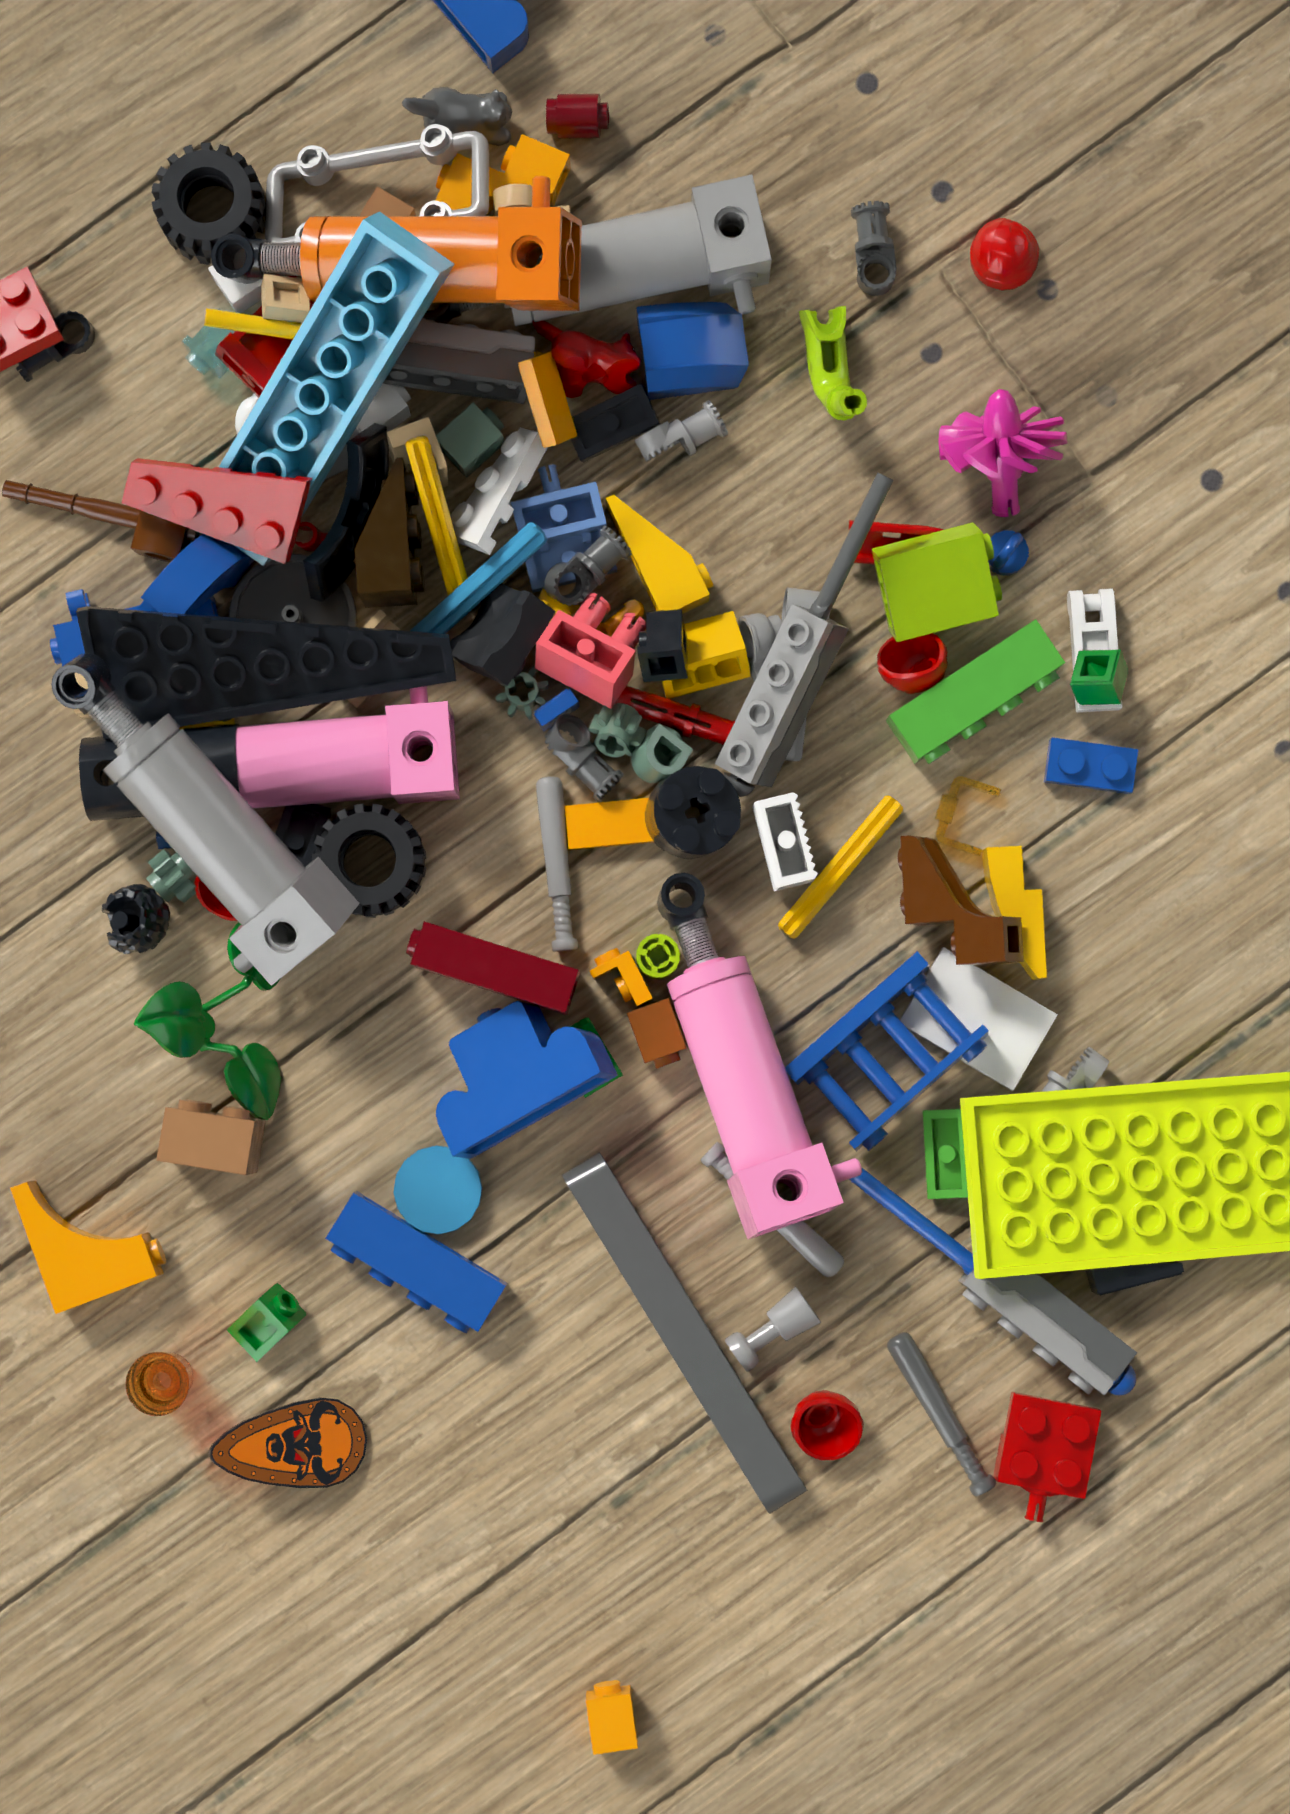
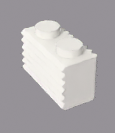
[752,792,818,891]

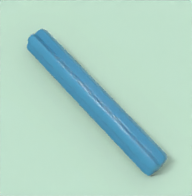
[410,522,547,634]

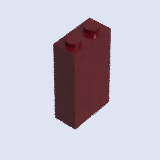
[406,921,580,1015]

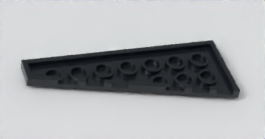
[76,606,457,739]

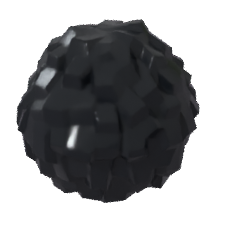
[102,884,170,954]

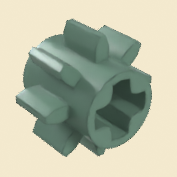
[496,666,549,720]
[589,703,647,757]
[146,849,196,903]

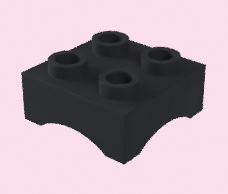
[450,583,556,686]

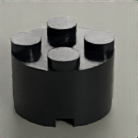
[645,766,741,859]

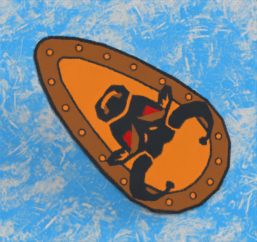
[209,1397,367,1488]

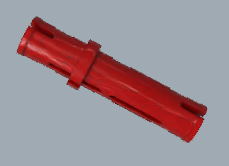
[615,685,735,745]

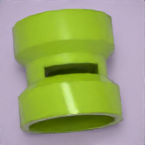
[636,934,680,979]

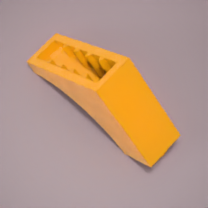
[10,1180,166,1314]

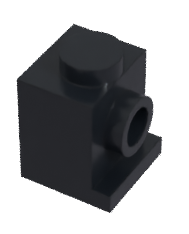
[637,609,688,682]

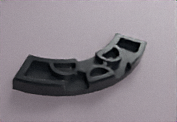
[303,423,389,602]

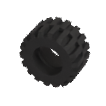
[151,143,266,265]
[312,804,427,918]

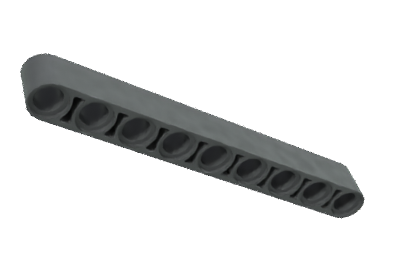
[562,1152,808,1514]

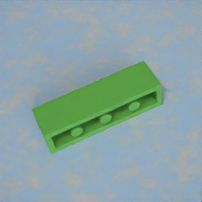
[886,619,1065,764]

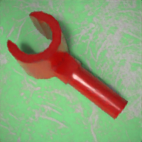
[295,522,328,552]

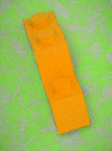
[435,134,571,215]

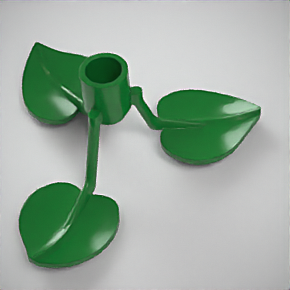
[134,922,281,1121]

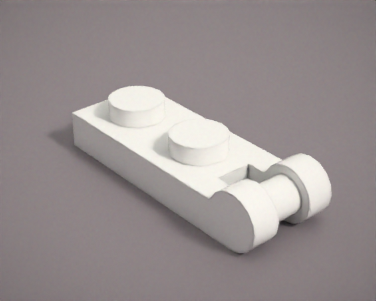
[1067,589,1122,713]

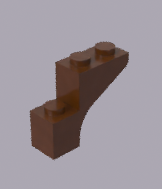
[898,835,1024,965]

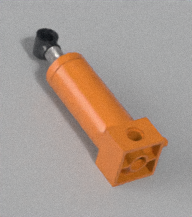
[211,176,582,311]

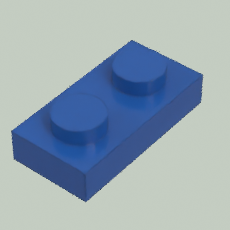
[1044,737,1138,794]

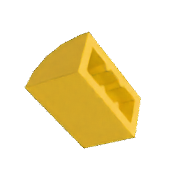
[661,611,751,699]

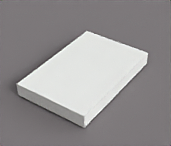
[900,947,1058,1091]

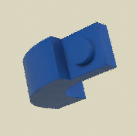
[137,534,254,615]

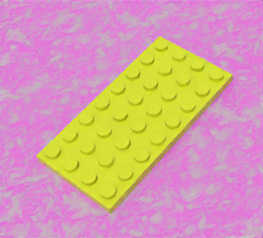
[960,1072,1290,1279]

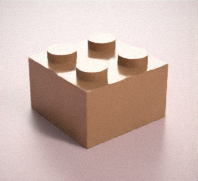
[156,1099,266,1175]

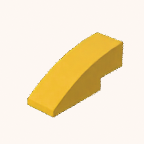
[981,846,1047,980]

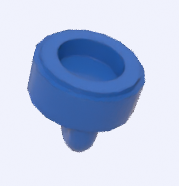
[988,530,1029,576]

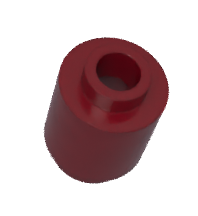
[546,94,609,139]

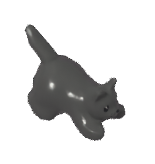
[402,87,512,146]

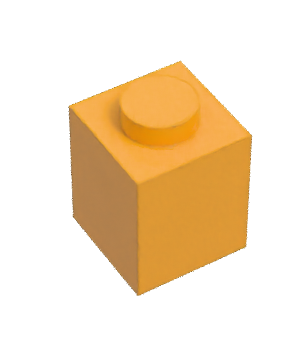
[586,1680,638,1755]

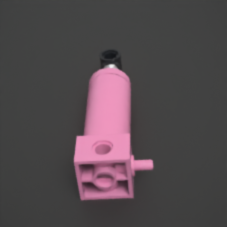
[657,873,862,1240]

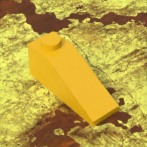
[606,495,714,614]

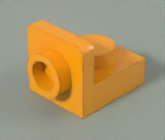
[589,947,653,1007]

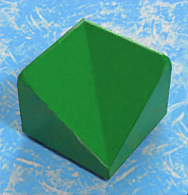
[1070,649,1128,705]

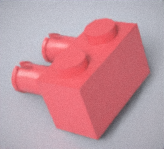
[535,593,646,709]

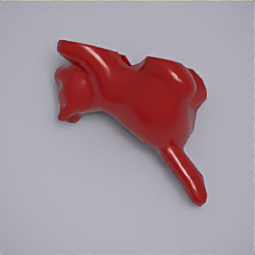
[532,320,641,398]

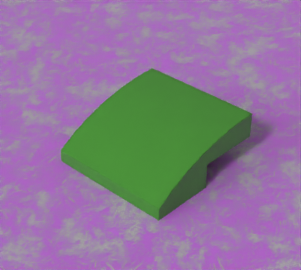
[923,1109,968,1199]

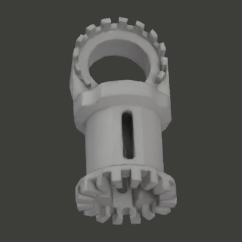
[634,400,728,461]
[1041,1047,1109,1092]

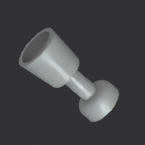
[725,1286,821,1372]

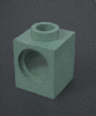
[436,402,504,478]

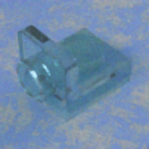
[181,309,235,379]

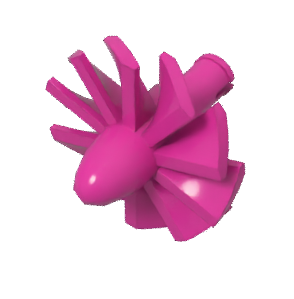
[938,389,1067,517]

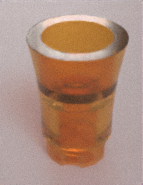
[125,1352,193,1416]

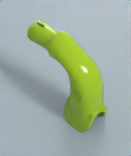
[799,306,867,421]

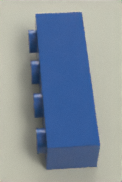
[325,1191,508,1333]

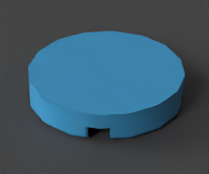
[393,1145,483,1234]

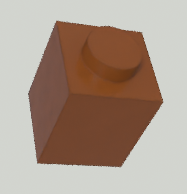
[627,998,686,1069]

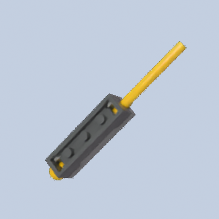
[204,308,543,404]

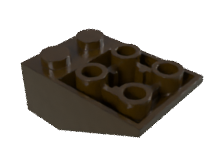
[355,457,425,608]

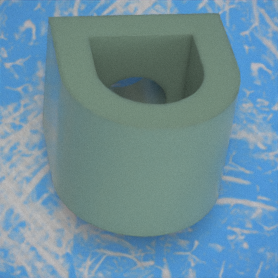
[631,723,693,783]

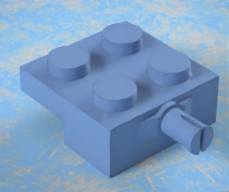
[511,464,617,593]

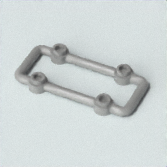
[265,124,489,243]

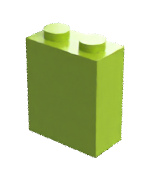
[872,522,1003,642]

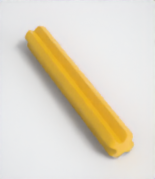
[405,436,467,596]
[778,795,903,939]

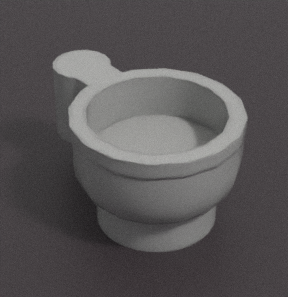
[738,613,782,681]

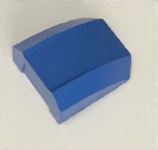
[636,302,749,400]

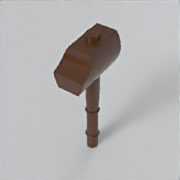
[2,480,200,563]

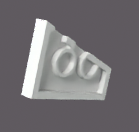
[450,427,548,555]

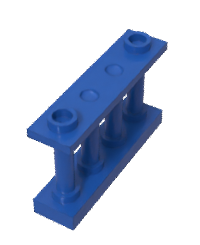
[785,951,989,1152]

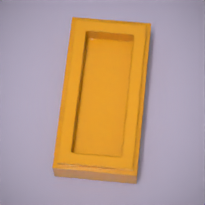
[518,351,577,448]
[565,798,654,851]

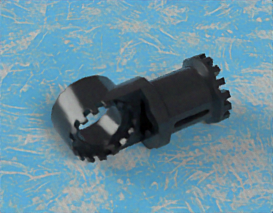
[16,311,95,382]

